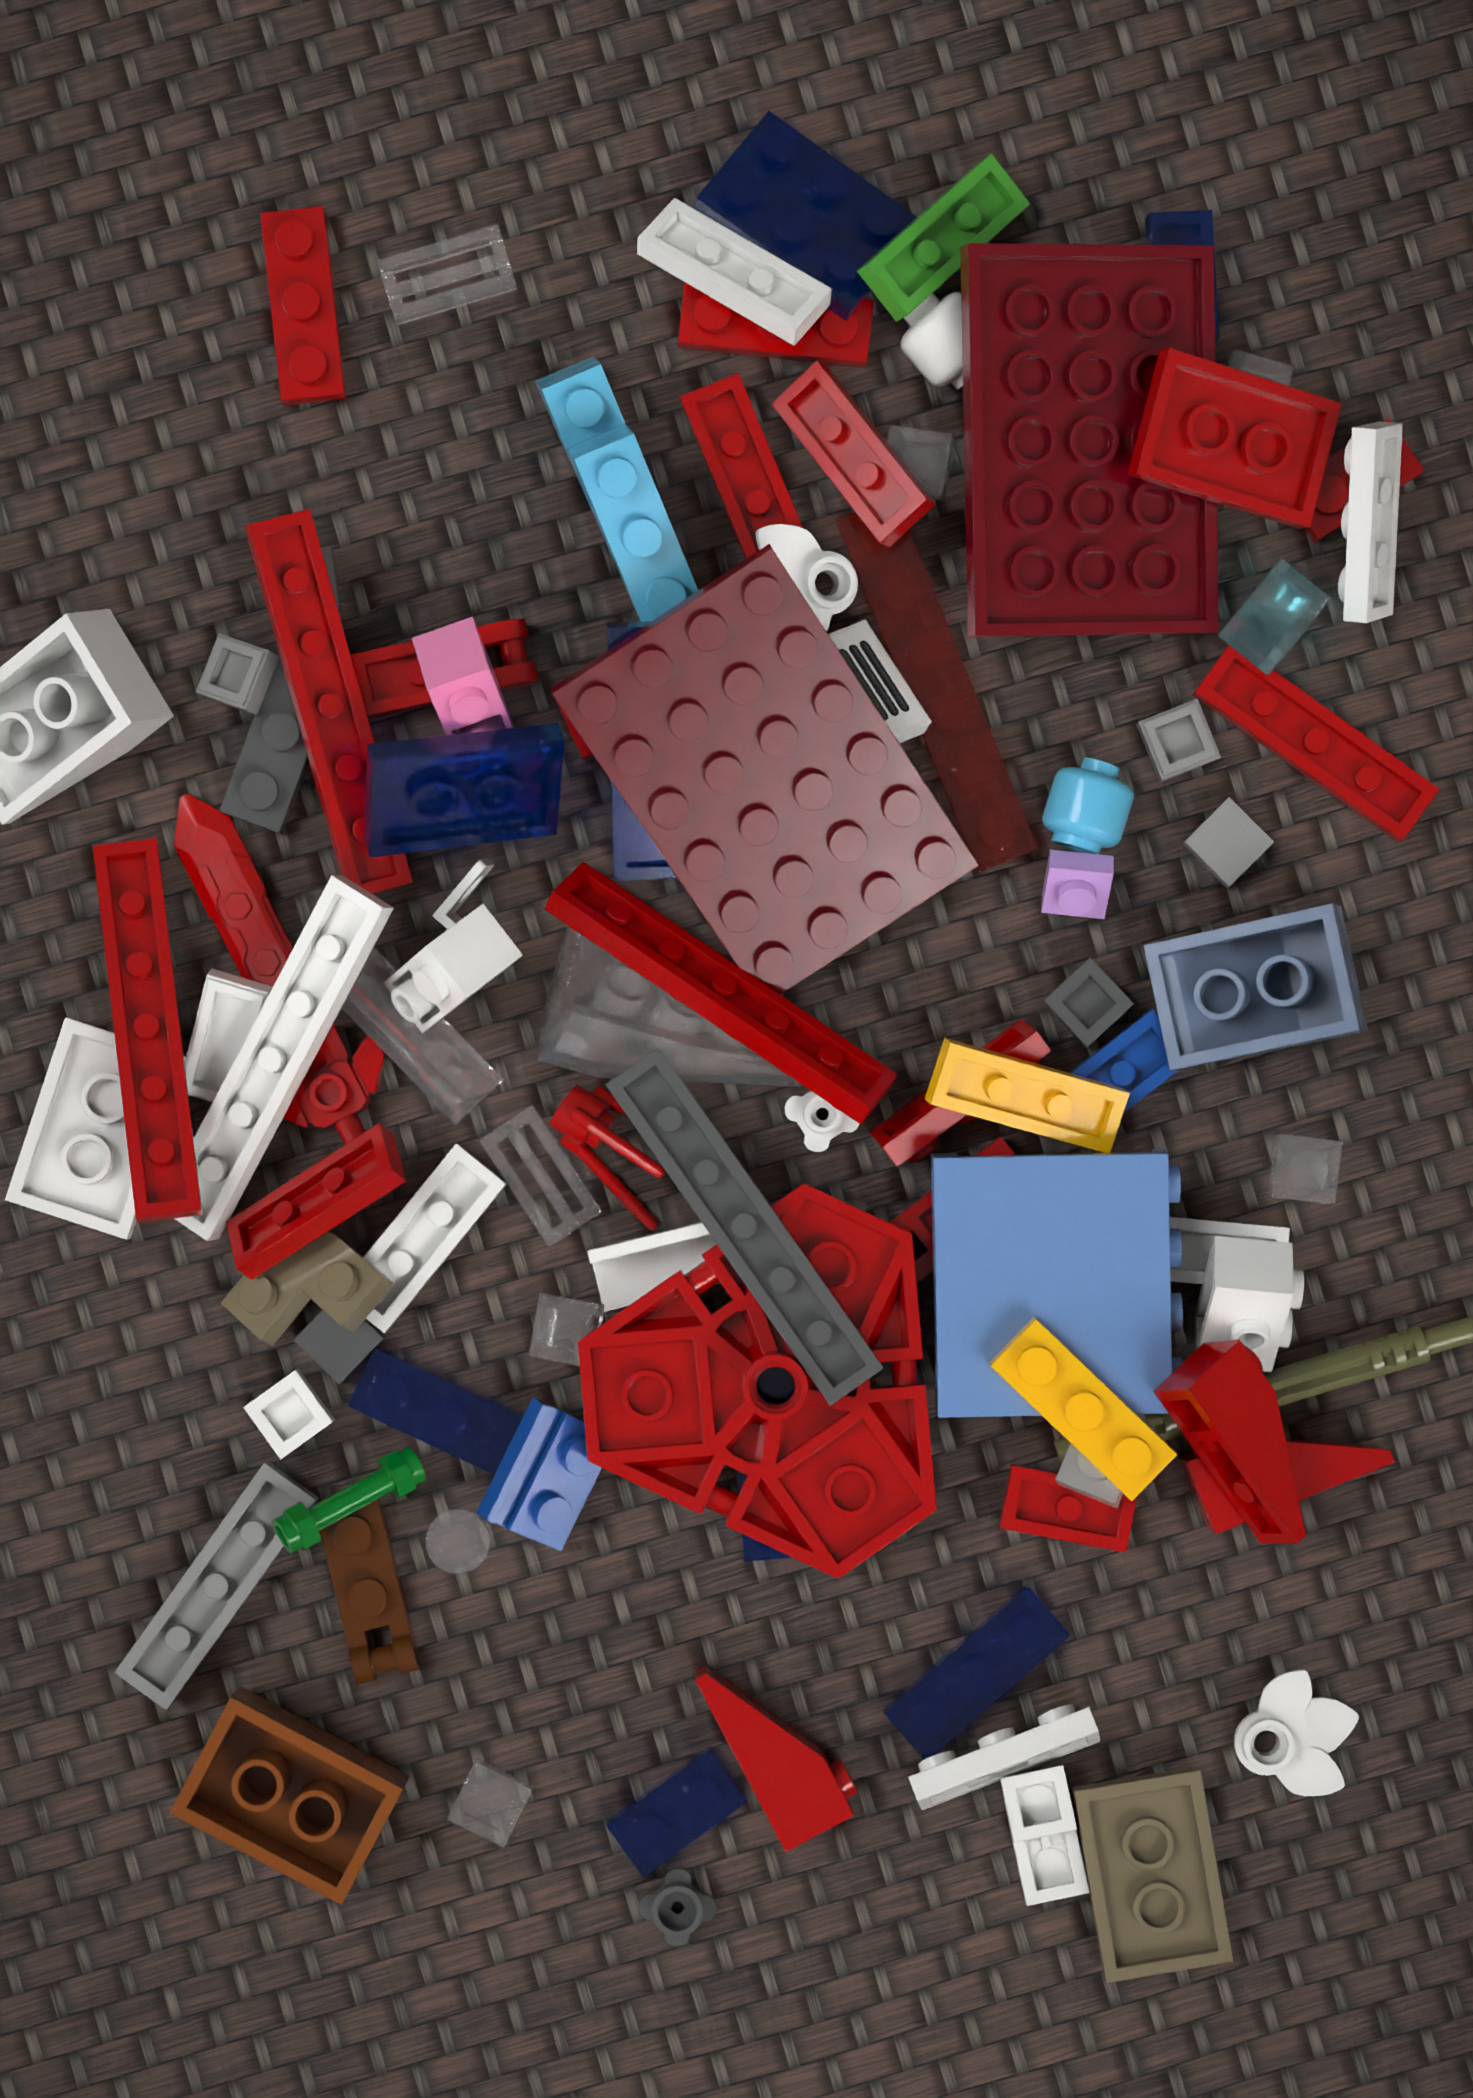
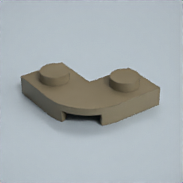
[221,1232,394,1346]

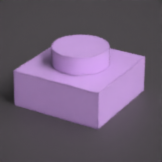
[1041,849,1114,919]

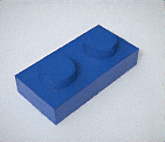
[1069,1009,1179,1112]

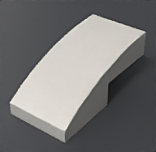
[1000,1765,1090,1906]

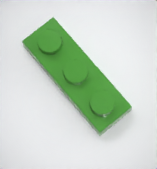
[857,153,1030,322]

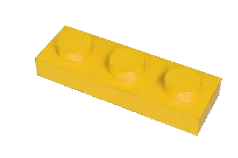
[925,1038,1130,1153]
[989,1316,1177,1501]

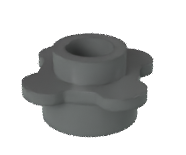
[639,1868,716,1946]

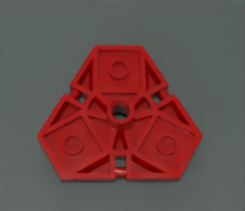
[577,1183,937,1579]

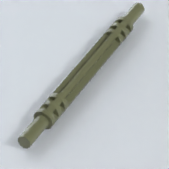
[1053,1316,1473,1465]

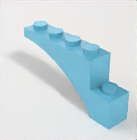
[535,356,698,627]

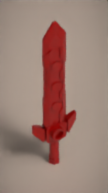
[174,794,385,1145]

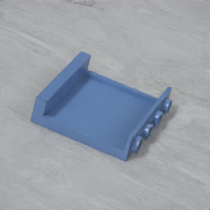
[931,1149,1183,1418]

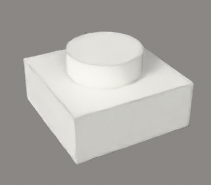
[243,1369,335,1460]

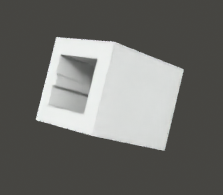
[384,904,523,1033]

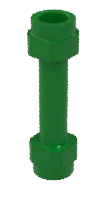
[272,1447,426,1554]

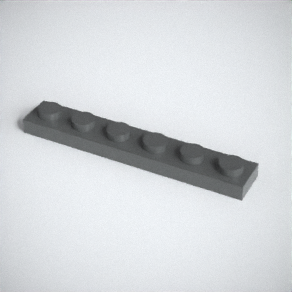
[605,1047,884,1406]

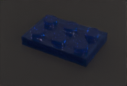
[693,111,917,321]
[364,723,565,857]

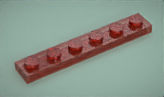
[836,512,1038,874]

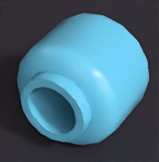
[1042,758,1134,854]

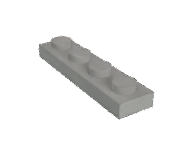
[114,1461,319,1710]

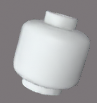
[901,292,963,389]

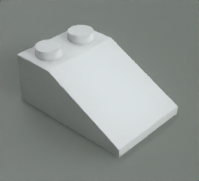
[0,609,174,825]

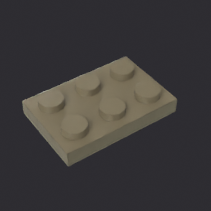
[1072,1766,1233,1983]

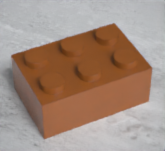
[169,1686,410,1905]

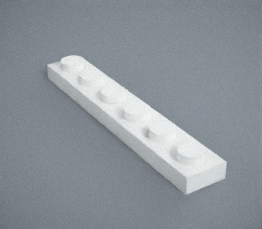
[174,875,394,1241]

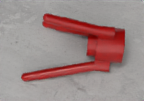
[549,1084,665,1231]

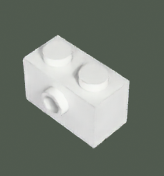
[1194,1235,1304,1372]

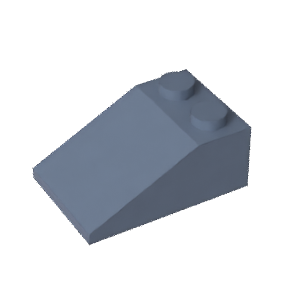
[1143,903,1368,1071]

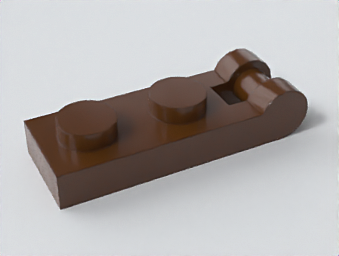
[320,1498,421,1685]

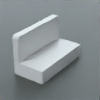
[587,1222,720,1312]

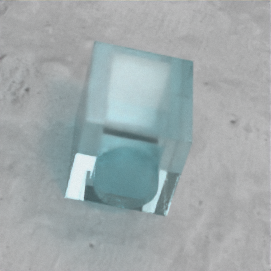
[1218,558,1330,676]

